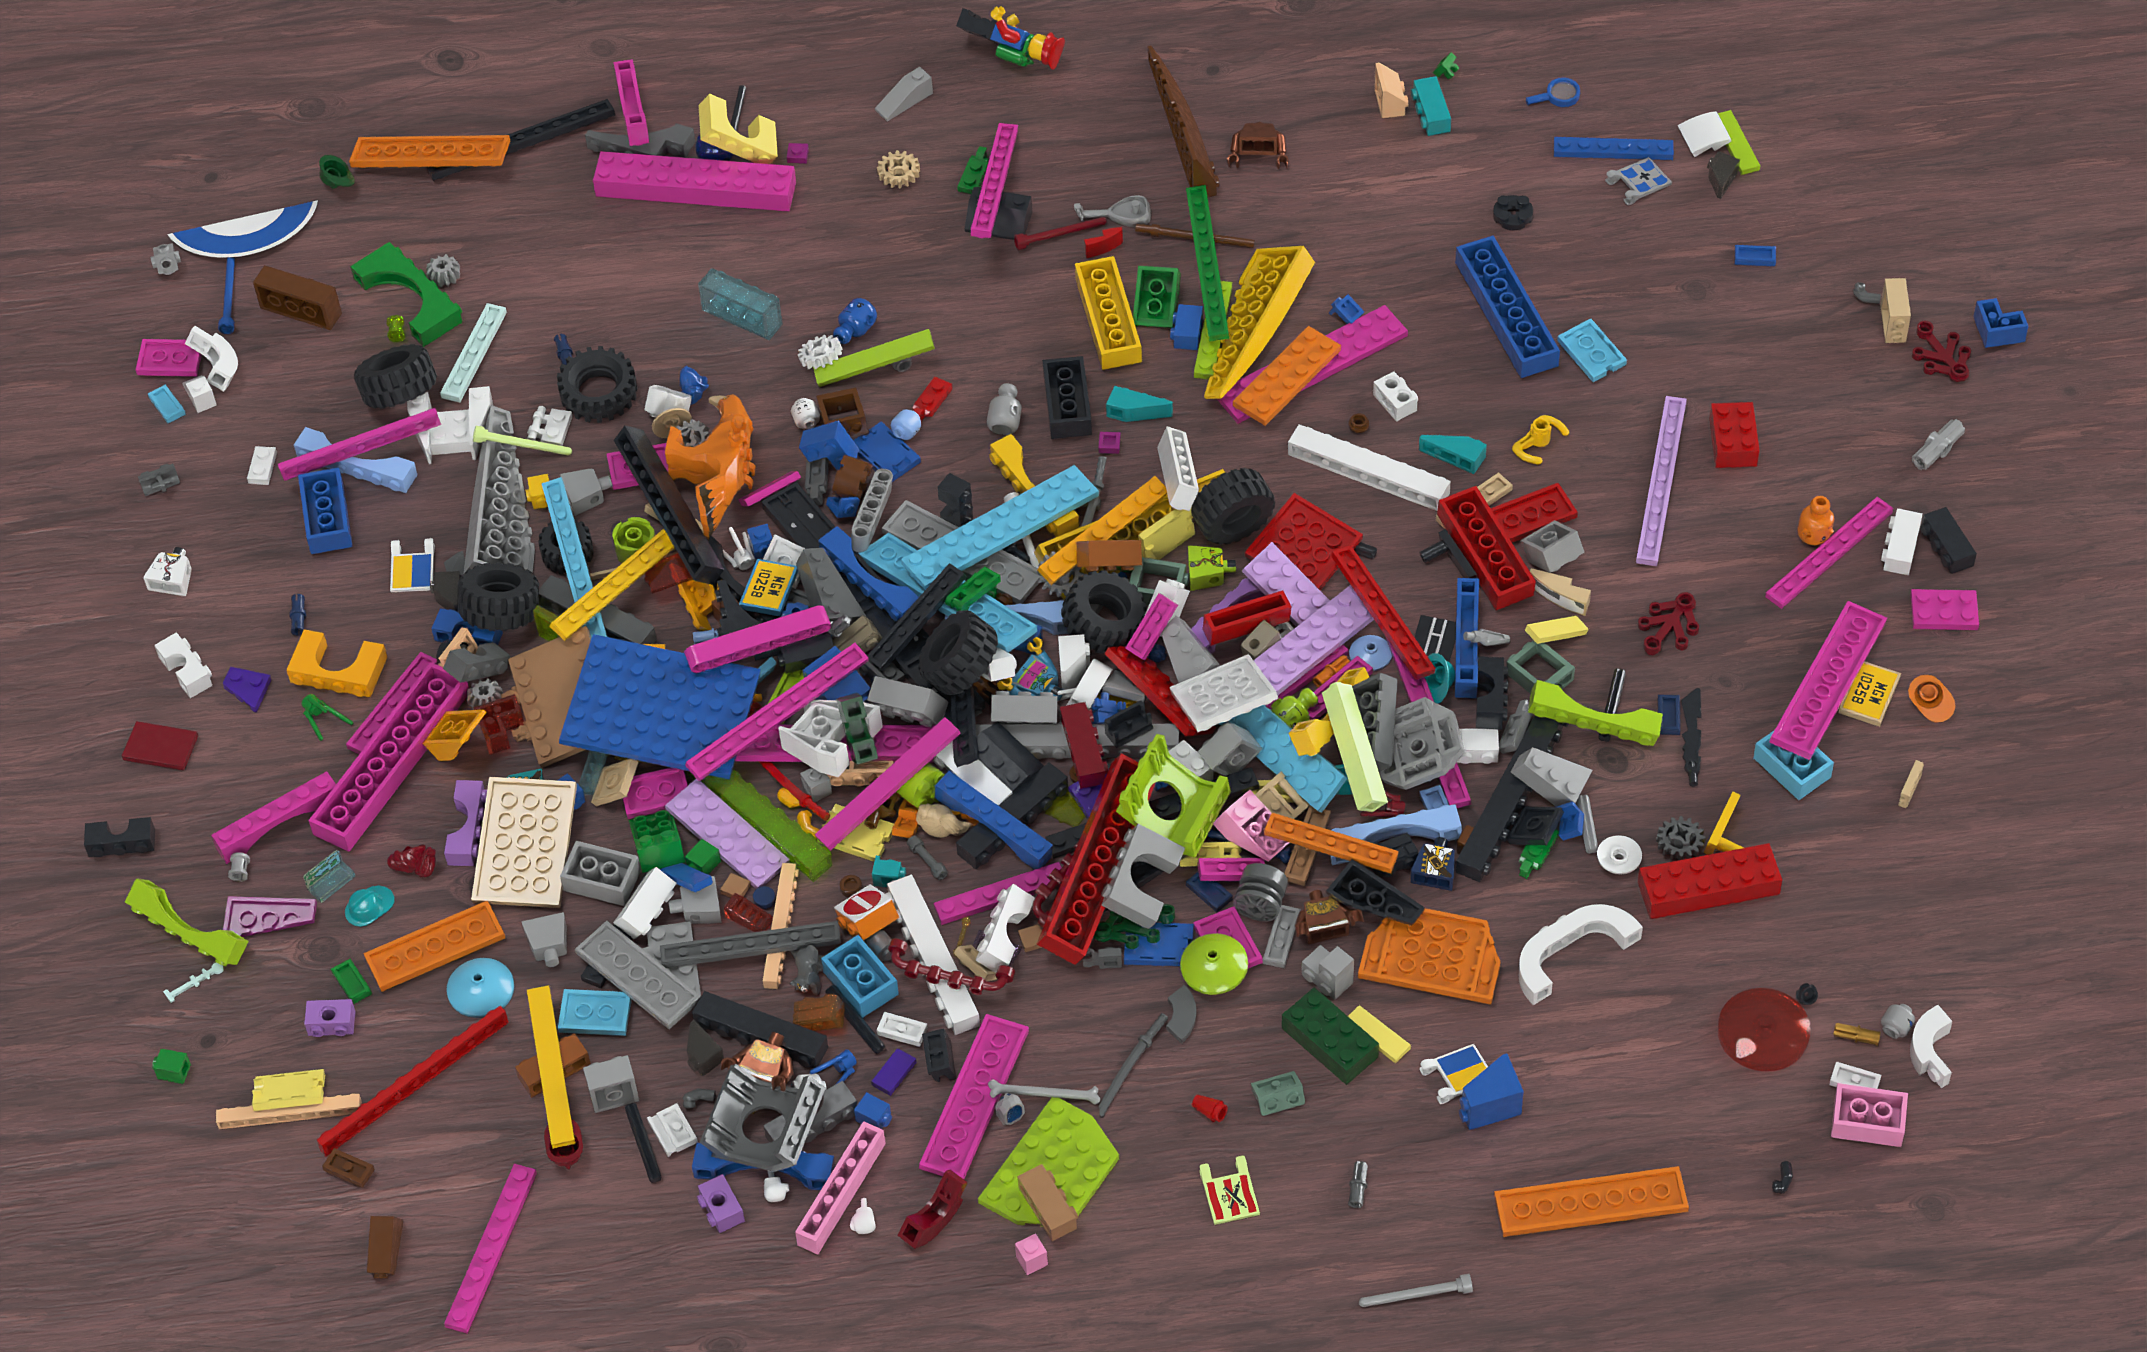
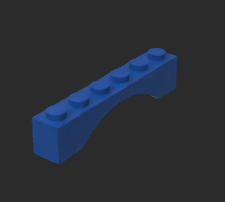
[818,526,919,621]
[1455,578,1479,698]
[935,771,1053,870]
[692,1143,835,1190]

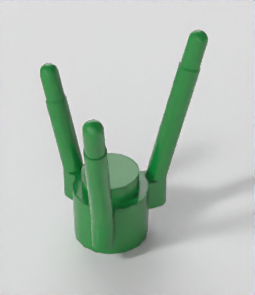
[302,694,353,741]

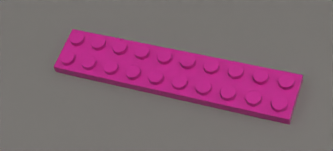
[1217,305,1408,424]
[1769,601,1887,760]
[735,725,936,763]

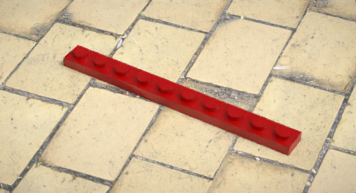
[317,1006,509,1157]

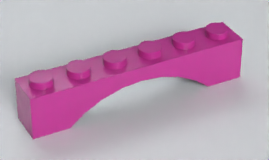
[614,59,649,146]
[211,771,336,864]

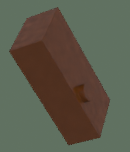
[253,265,342,331]

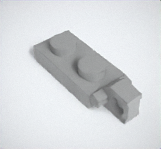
[1499,699,1533,754]

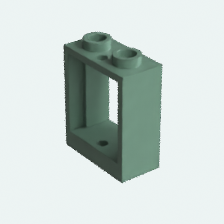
[1129,557,1190,606]
[1507,640,1575,694]

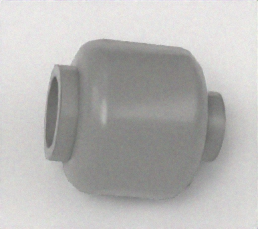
[1881,1004,1915,1039]

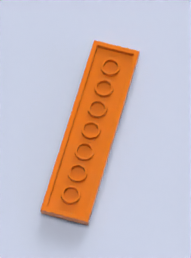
[349,135,510,168]
[1494,1166,1689,1237]

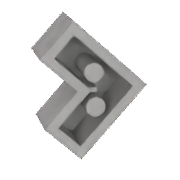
[1302,945,1354,1000]

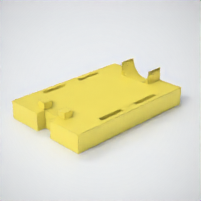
[1138,507,1195,560]
[817,804,894,862]
[252,1069,325,1111]

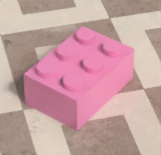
[1831,1083,1908,1147]

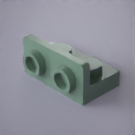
[1251,1071,1305,1116]

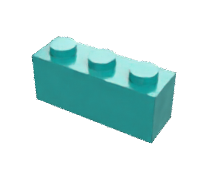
[1411,76,1451,136]

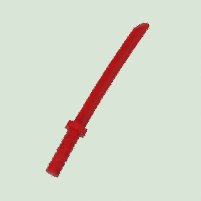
[758,761,830,821]

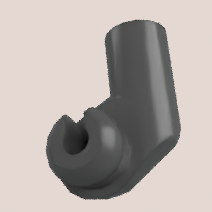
[1853,282,1881,304]
[682,1088,716,1108]

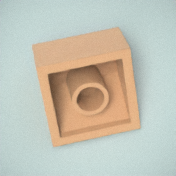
[1375,63,1408,118]

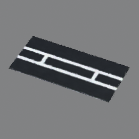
[1414,615,1456,662]

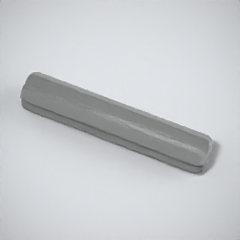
[1577,795,1598,854]

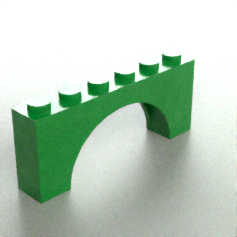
[350,242,463,347]

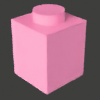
[1015,1233,1048,1275]

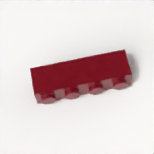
[1060,702,1108,789]

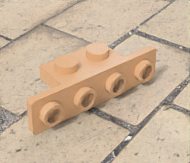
[827,761,894,786]

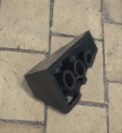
[1326,859,1425,926]

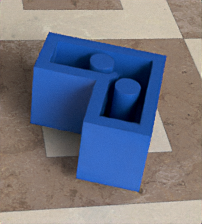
[1974,298,2028,348]
[799,420,859,470]

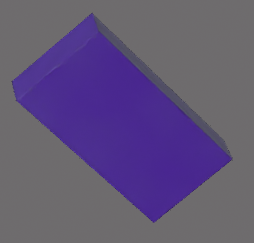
[871,1048,917,1096]

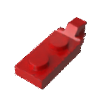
[912,376,953,421]

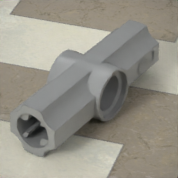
[1912,419,1965,470]

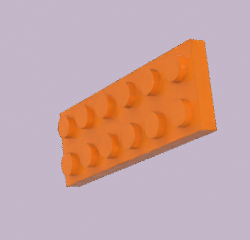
[1233,326,1341,426]
[363,900,505,992]

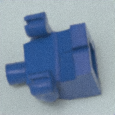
[1091,692,1126,724]

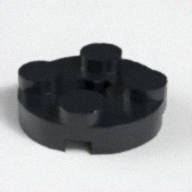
[1493,195,1533,230]

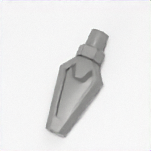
[1463,629,1510,646]

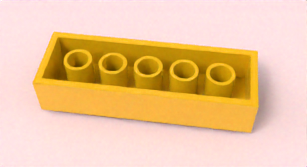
[1075,256,1142,370]

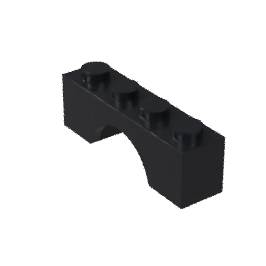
[1476,656,1508,730]

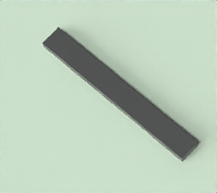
[660,921,841,968]

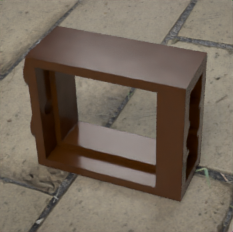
[816,387,868,436]

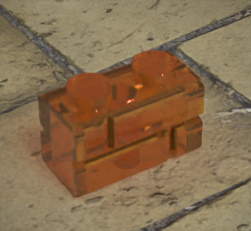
[793,994,845,1032]

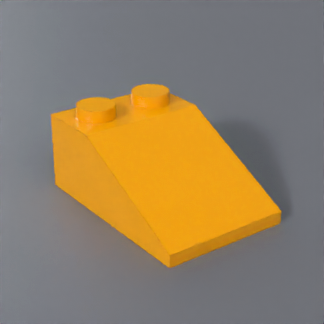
[422,710,486,761]

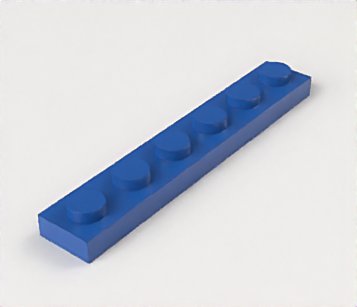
[1554,137,1674,160]

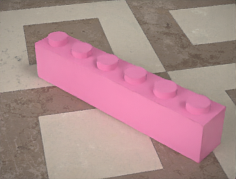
[795,1121,886,1254]

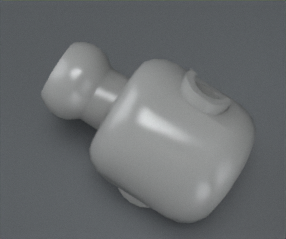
[987,383,1022,435]

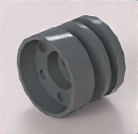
[1234,863,1288,921]

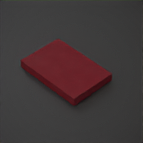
[122,721,198,771]

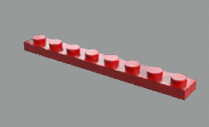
[1331,545,1436,680]

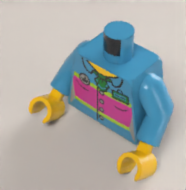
[997,637,1063,701]

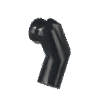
[1772,1161,1793,1194]

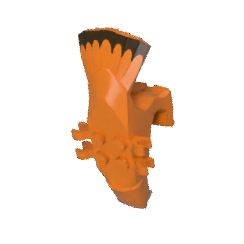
[665,394,756,539]

